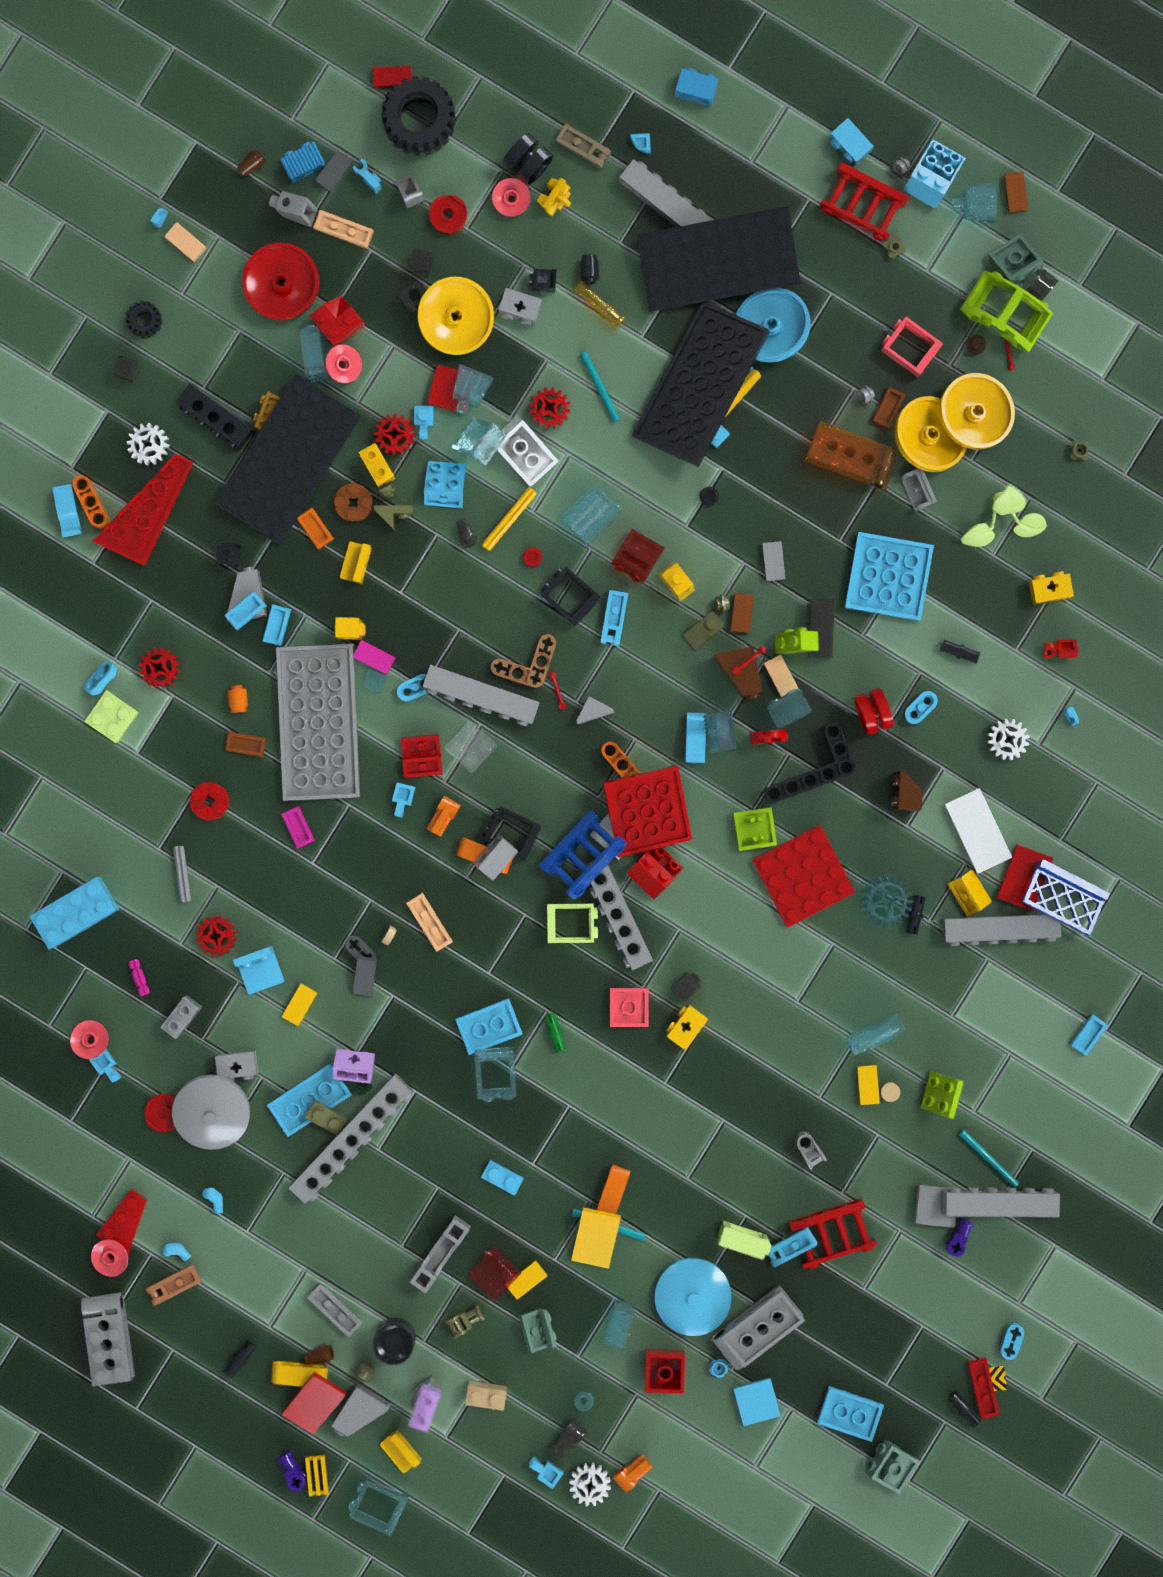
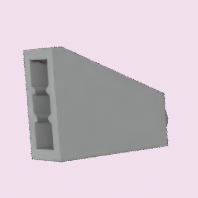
[226,567,267,623]
[332,1383,390,1437]

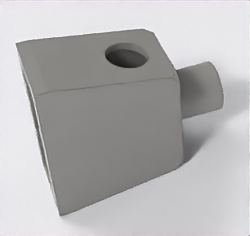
[269,191,318,227]

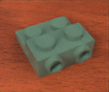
[989,233,1043,287]
[865,1439,920,1494]

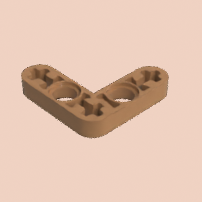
[491,634,556,688]

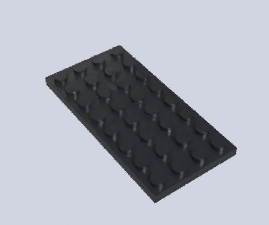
[636,206,801,312]
[631,301,770,467]
[215,374,361,545]

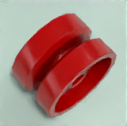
[853,687,894,736]

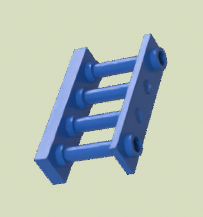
[539,810,627,900]

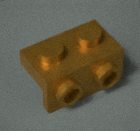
[252,391,281,431]

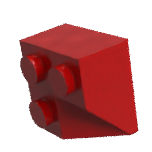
[309,296,365,347]
[645,1349,685,1394]

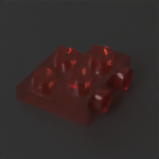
[611,528,665,583]

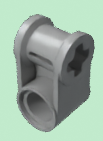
[795,1131,827,1170]

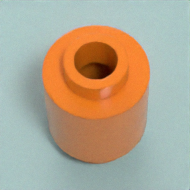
[227,685,248,713]

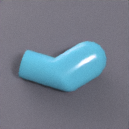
[202,1187,223,1214]
[162,1243,192,1262]

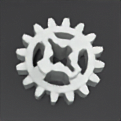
[127,423,170,466]
[987,719,1030,760]
[569,1462,611,1506]

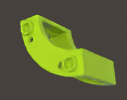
[960,271,1053,352]

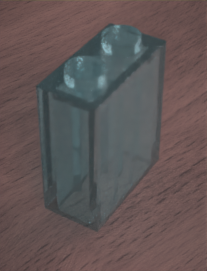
[561,485,621,546]

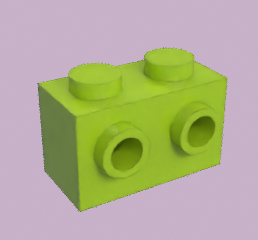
[775,627,819,654]

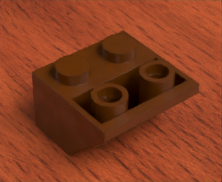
[891,771,923,811]

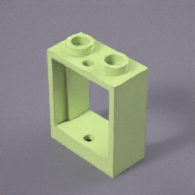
[547,903,598,943]
[717,1221,771,1259]

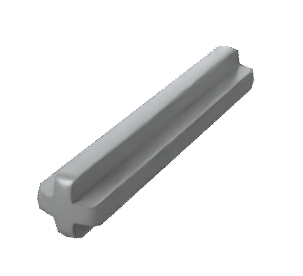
[173,846,191,902]

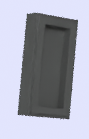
[315,150,353,193]
[353,956,377,996]

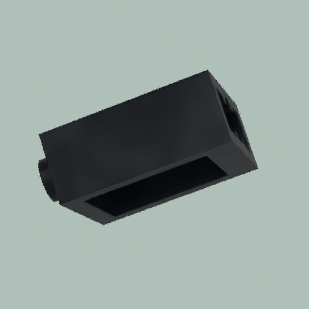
[541,566,601,627]
[482,806,542,860]

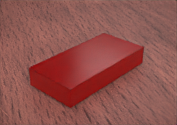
[373,66,412,88]

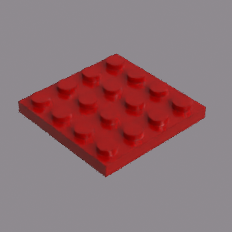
[603,765,692,857]
[752,825,855,928]

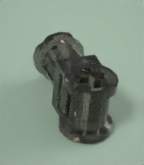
[549,1418,588,1458]

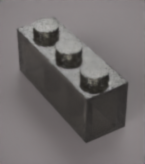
[805,599,835,659]

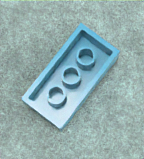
[29,877,120,949]

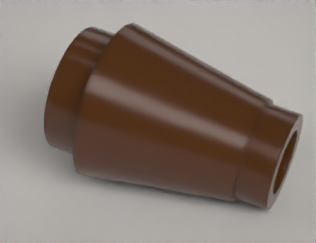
[237,149,266,177]
[304,1344,334,1365]

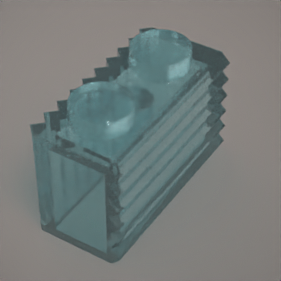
[703,711,737,753]

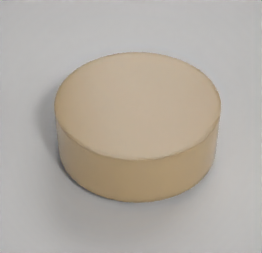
[381,925,397,945]
[880,1082,900,1102]

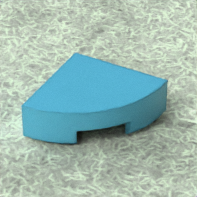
[630,133,651,154]
[150,208,168,228]
[1063,706,1079,727]

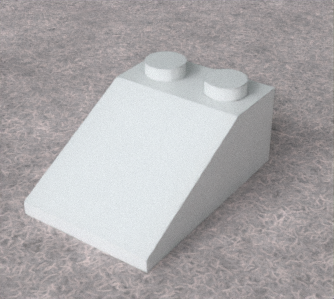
[489,416,559,487]

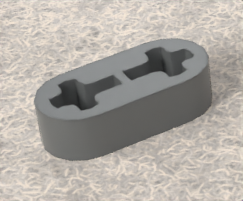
[345,935,377,960]

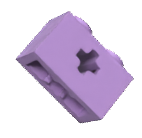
[333,1049,375,1084]
[409,1383,441,1432]

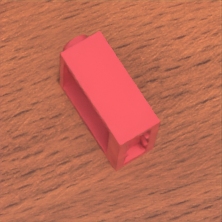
[881,317,943,378]

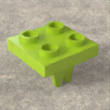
[733,807,777,851]
[921,1071,964,1119]

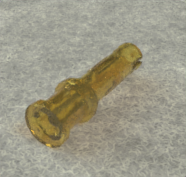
[574,281,626,330]

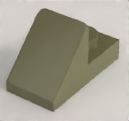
[374,505,414,531]
[683,611,725,650]

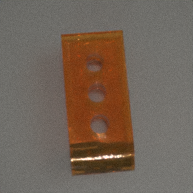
[804,421,899,490]

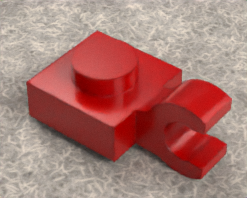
[1043,639,1078,658]

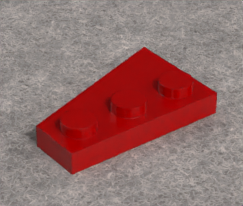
[96,1188,147,1255]

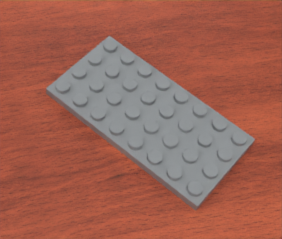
[276,644,360,801]

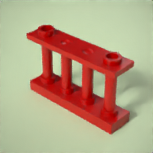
[819,162,909,242]
[788,1198,877,1270]

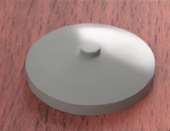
[172,1075,250,1150]

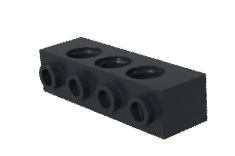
[176,384,254,450]

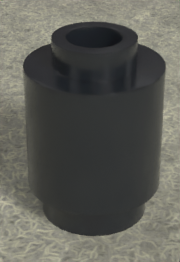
[580,254,600,284]

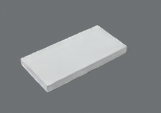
[944,788,1012,874]

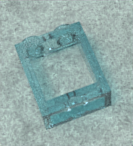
[299,325,329,382]
[452,416,508,466]
[474,1047,517,1102]
[604,1299,634,1351]
[348,1477,409,1537]

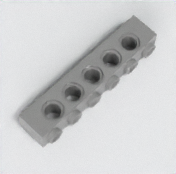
[582,860,653,971]

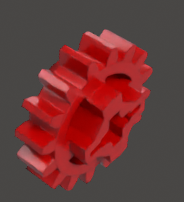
[529,387,570,429]
[374,413,416,456]
[138,647,181,689]
[195,915,238,957]

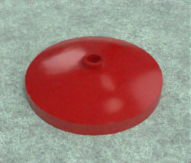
[242,243,320,321]

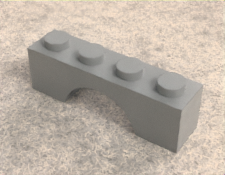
[410,1215,471,1294]

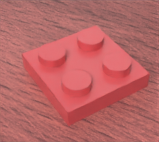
[610,988,649,1027]

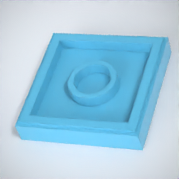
[733,1378,781,1426]

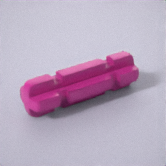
[128,959,150,996]

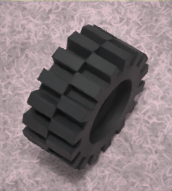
[125,301,162,338]

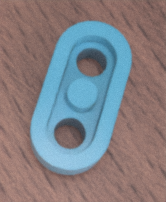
[84,661,117,696]
[397,674,427,702]
[904,691,938,724]

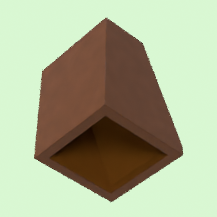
[714,646,763,700]

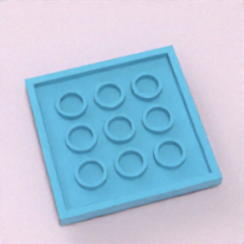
[844,532,934,621]

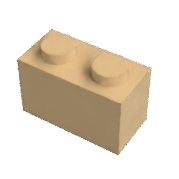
[466,1381,507,1411]

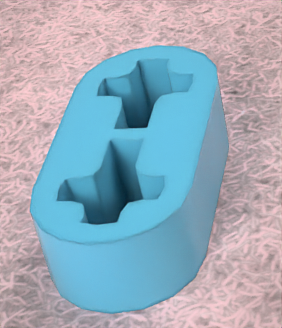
[999,1323,1024,1360]

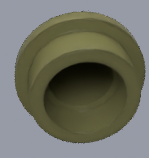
[355,1362,374,1382]

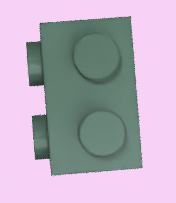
[519,1308,556,1353]

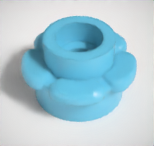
[709,1358,728,1378]

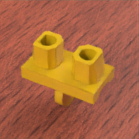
[537,178,571,216]

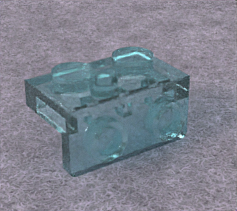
[767,689,812,730]

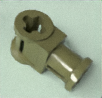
[444,1304,486,1339]

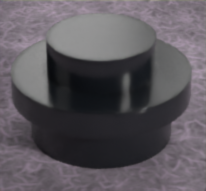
[700,487,719,506]

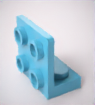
[424,461,466,508]
[233,946,285,995]

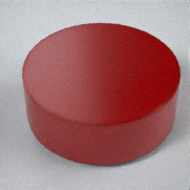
[523,547,542,567]

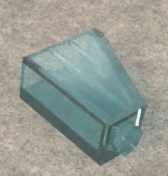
[847,1013,905,1055]

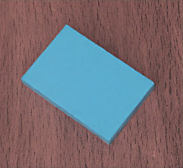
[455,998,523,1055]
[817,1386,884,1442]

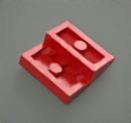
[427,365,475,414]
[401,734,443,778]

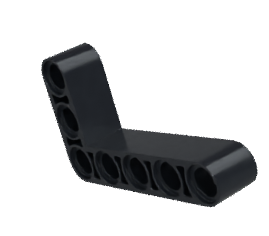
[764,722,855,802]

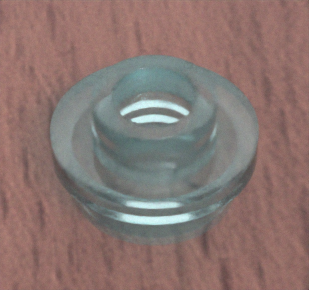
[574,1391,594,1411]

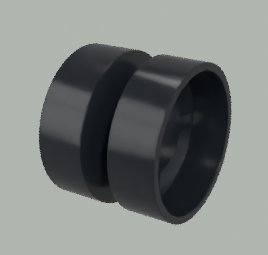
[502,133,554,186]
[373,1318,416,1365]

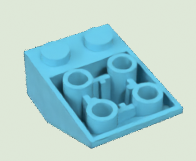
[903,139,965,209]

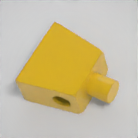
[658,562,695,602]

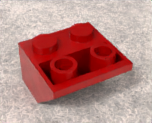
[627,847,683,899]

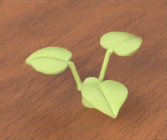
[960,485,1047,547]

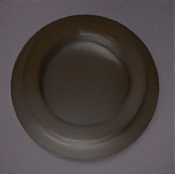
[967,335,986,355]

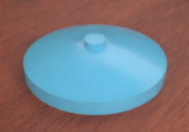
[736,288,811,362]
[654,1258,732,1336]

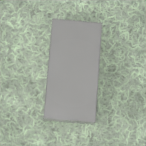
[762,541,785,582]

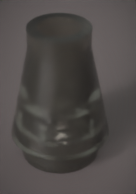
[456,518,478,548]

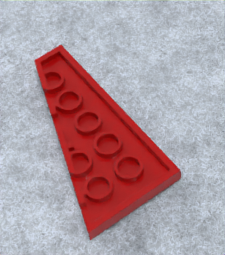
[92,454,194,566]

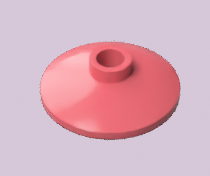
[492,178,530,217]
[325,345,362,383]
[70,1020,109,1059]
[91,1239,128,1277]

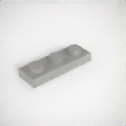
[307,1283,363,1338]

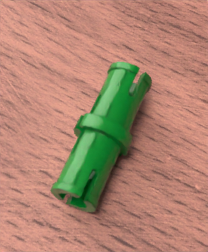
[544,1013,567,1053]

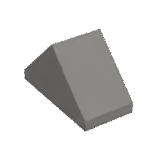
[395,174,424,209]
[576,697,614,725]

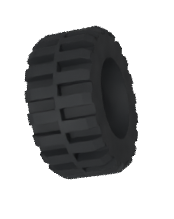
[381,76,456,156]

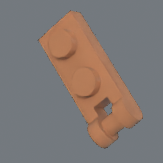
[145,1264,202,1306]

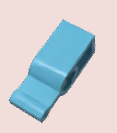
[52,484,82,538]
[685,712,706,763]

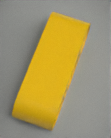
[271,1361,328,1387]

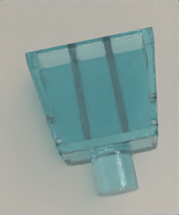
[953,182,998,223]
[452,364,494,414]

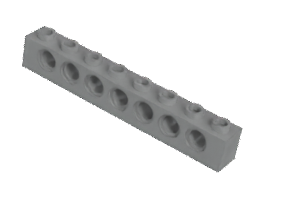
[289,1074,412,1204]

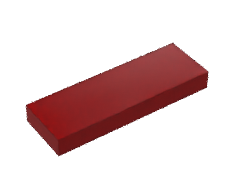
[967,1357,1000,1419]

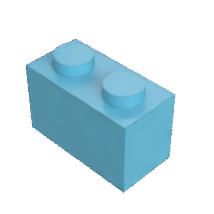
[829,118,874,167]

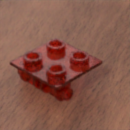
[468,1246,521,1302]

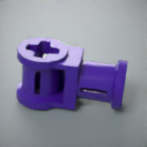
[946,1217,975,1257]
[276,1450,307,1492]

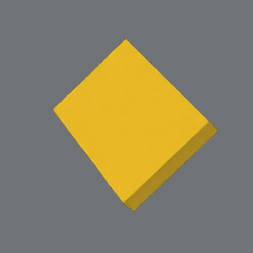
[571,1207,621,1269]

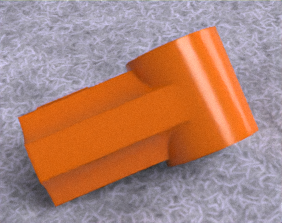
[427,796,461,837]
[612,1454,653,1493]

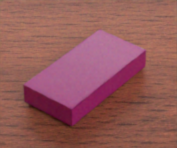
[354,640,396,675]
[281,806,315,849]

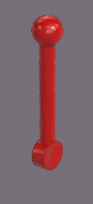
[1002,337,1015,370]
[733,646,766,675]
[549,671,566,710]

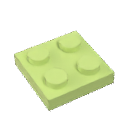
[84,690,139,743]

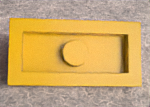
[340,542,372,584]
[948,869,992,917]
[380,1429,421,1473]

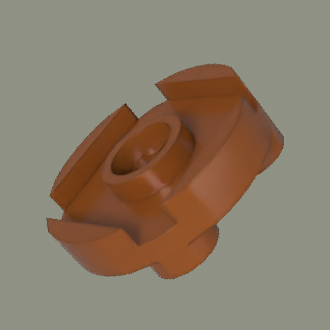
[334,483,373,522]

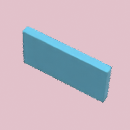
[267,1062,352,1137]

